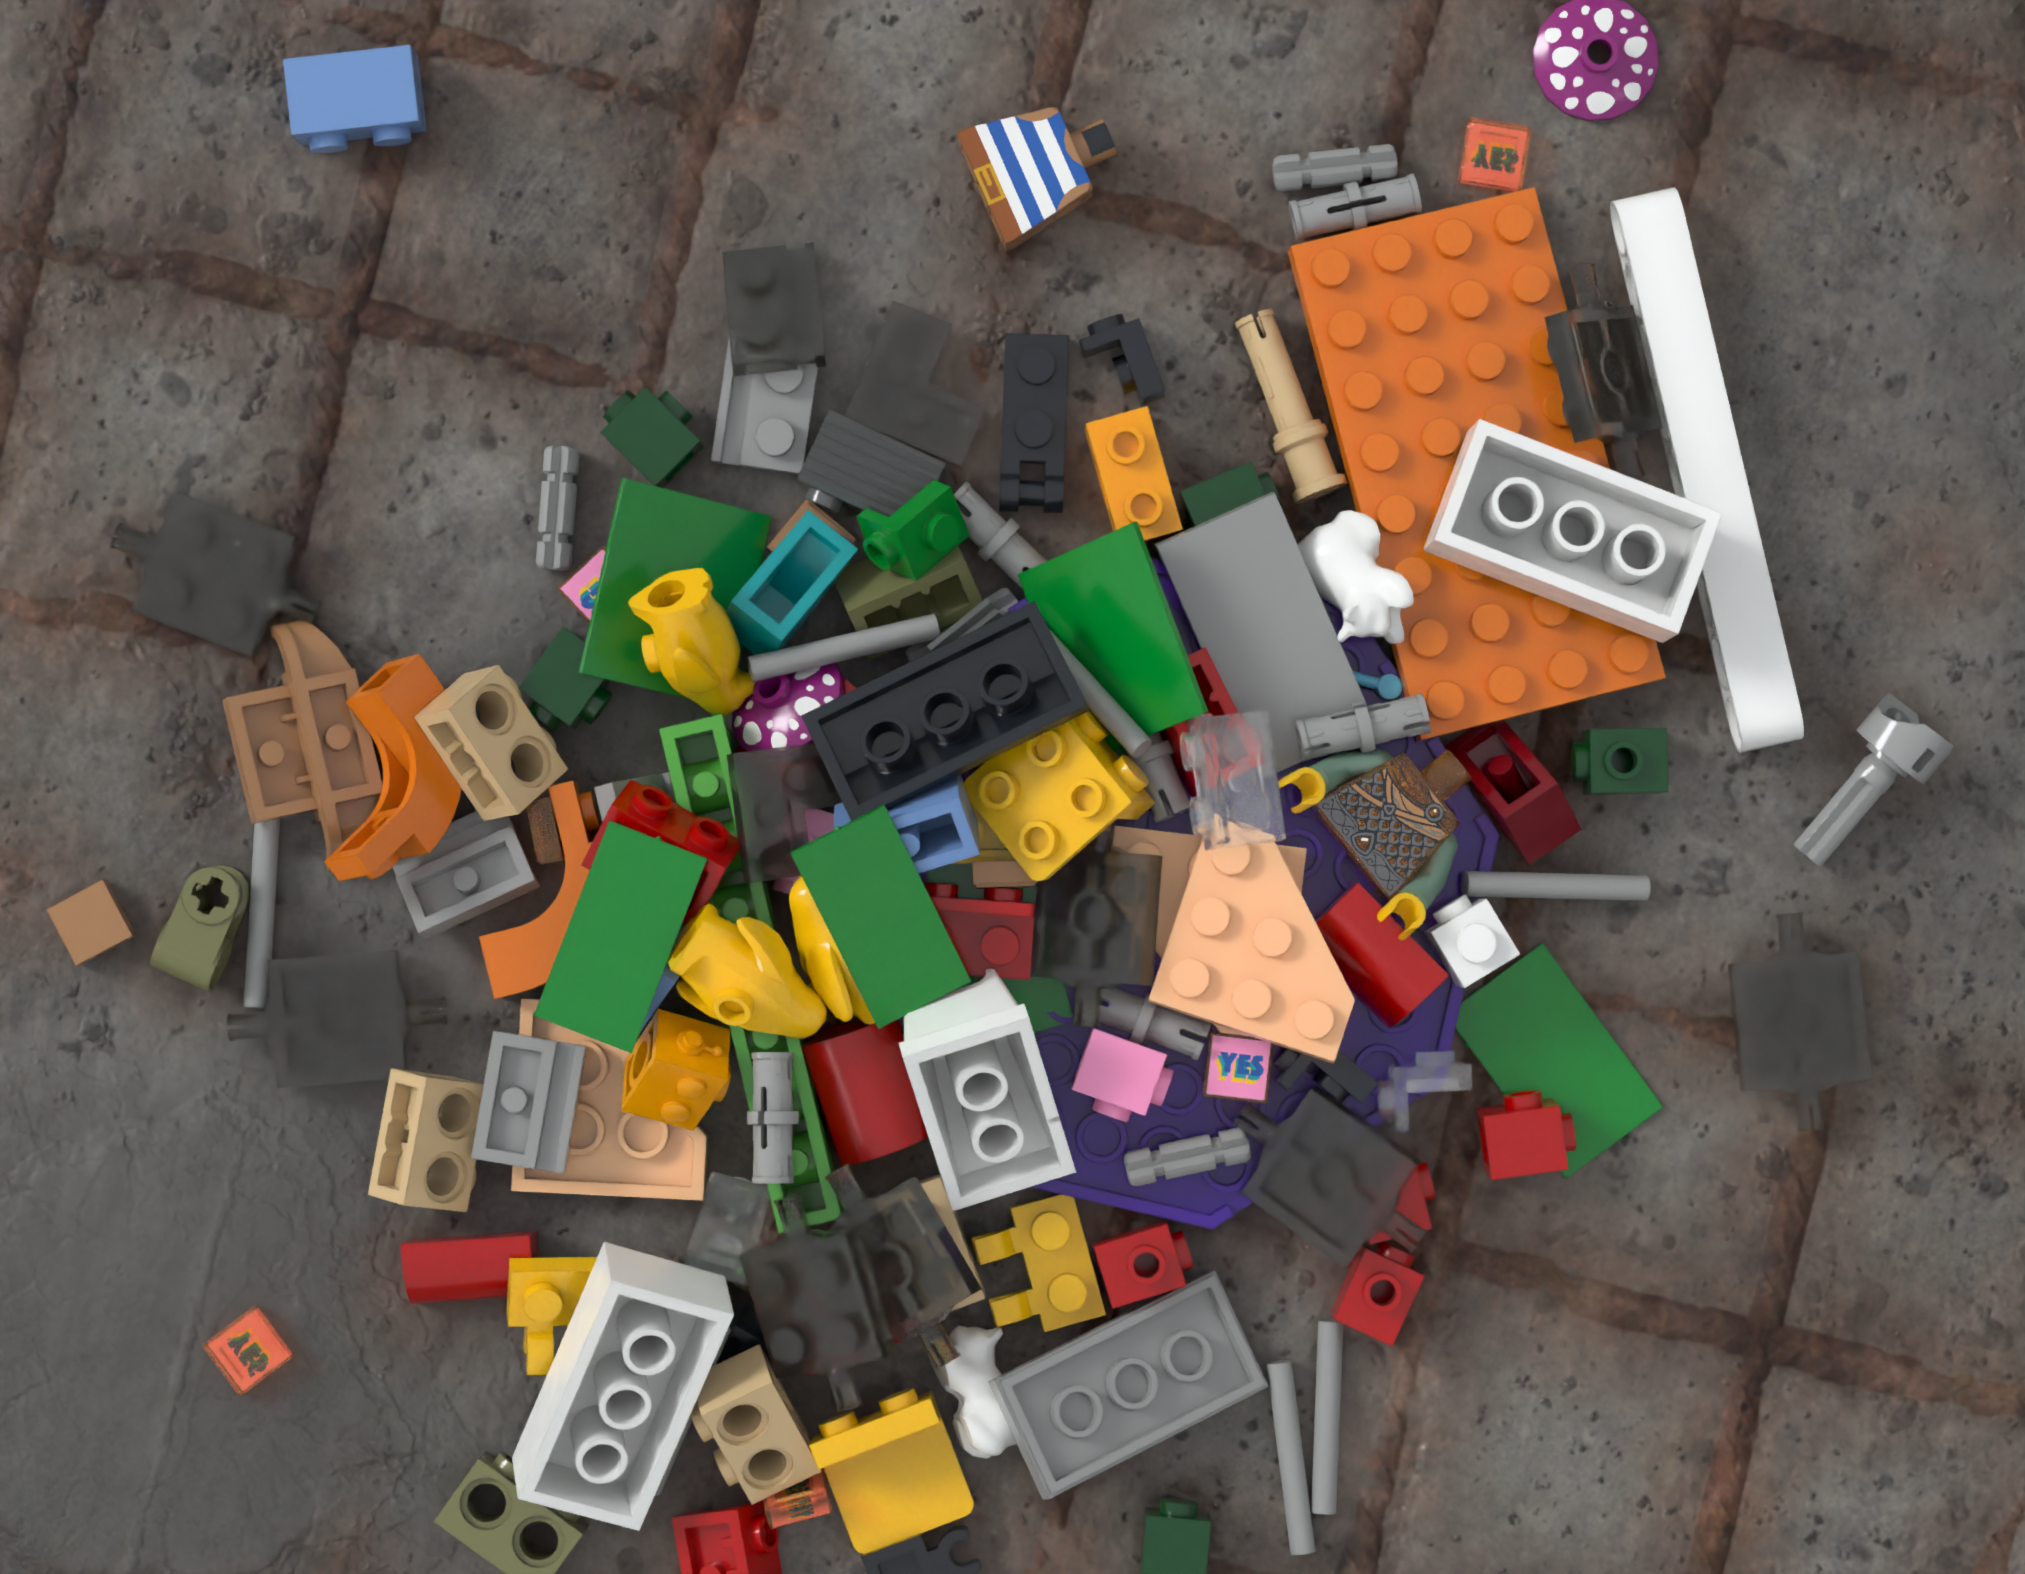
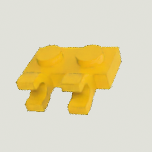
[971,1194,1106,1332]
[506,1257,597,1375]

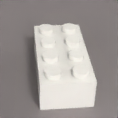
[1423,419,1723,643]
[512,1242,734,1531]

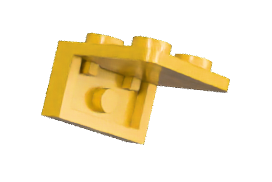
[964,711,1155,881]
[809,1388,974,1554]

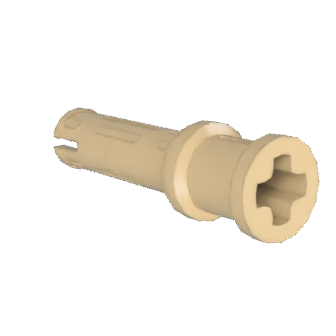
[1235,308,1348,504]

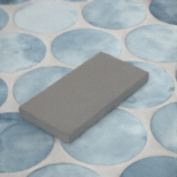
[1155,492,1367,780]
[988,1270,1269,1500]

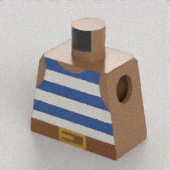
[957,107,1117,252]

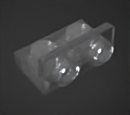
[1180,710,1286,851]

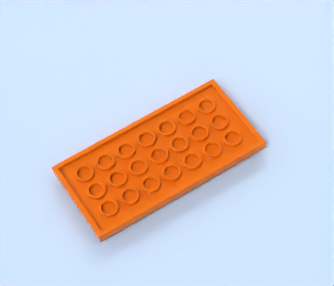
[1287,187,1666,742]

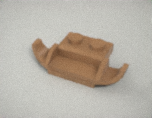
[222,619,382,873]

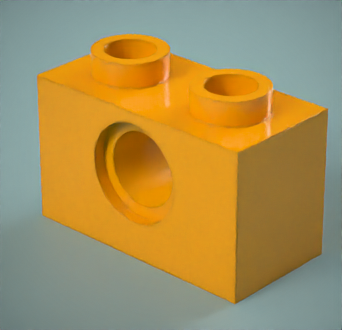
[1084,406,1183,545]

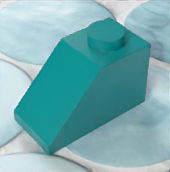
[726,510,858,655]

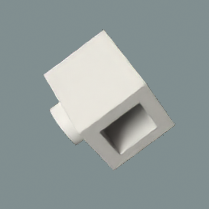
[1424,894,1520,988]

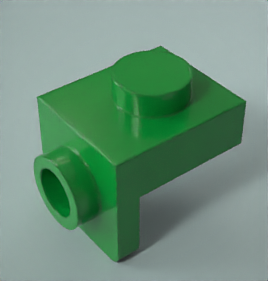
[856,480,970,581]

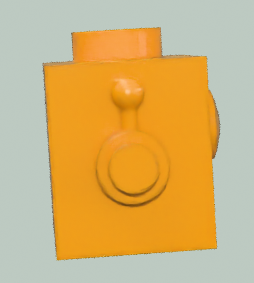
[621,1009,731,1131]

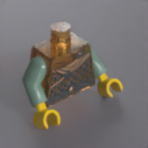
[1278,747,1471,940]

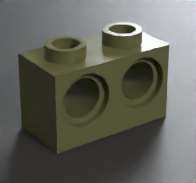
[433,1451,589,1574]

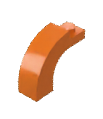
[324,654,462,881]
[479,781,601,999]

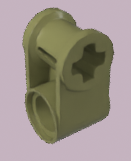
[150,865,250,992]

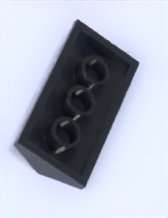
[801,601,1090,821]

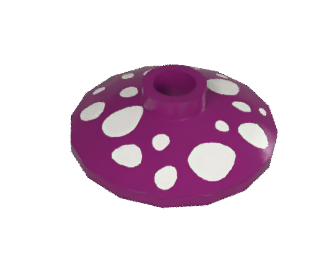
[1532,0,1659,121]
[732,644,844,761]

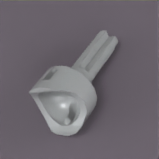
[1793,693,1953,866]

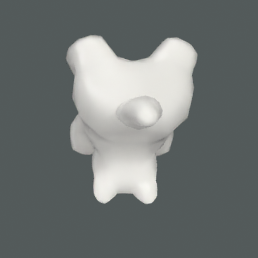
[1297,510,1414,644]
[926,1326,1017,1459]

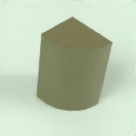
[835,546,982,661]

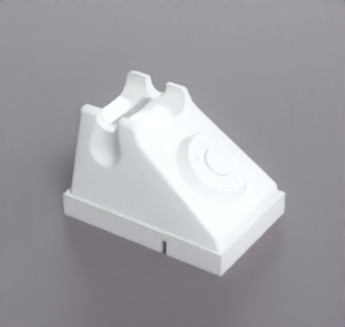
[899,968,1076,1211]

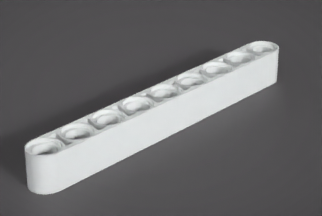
[1610,187,1804,753]

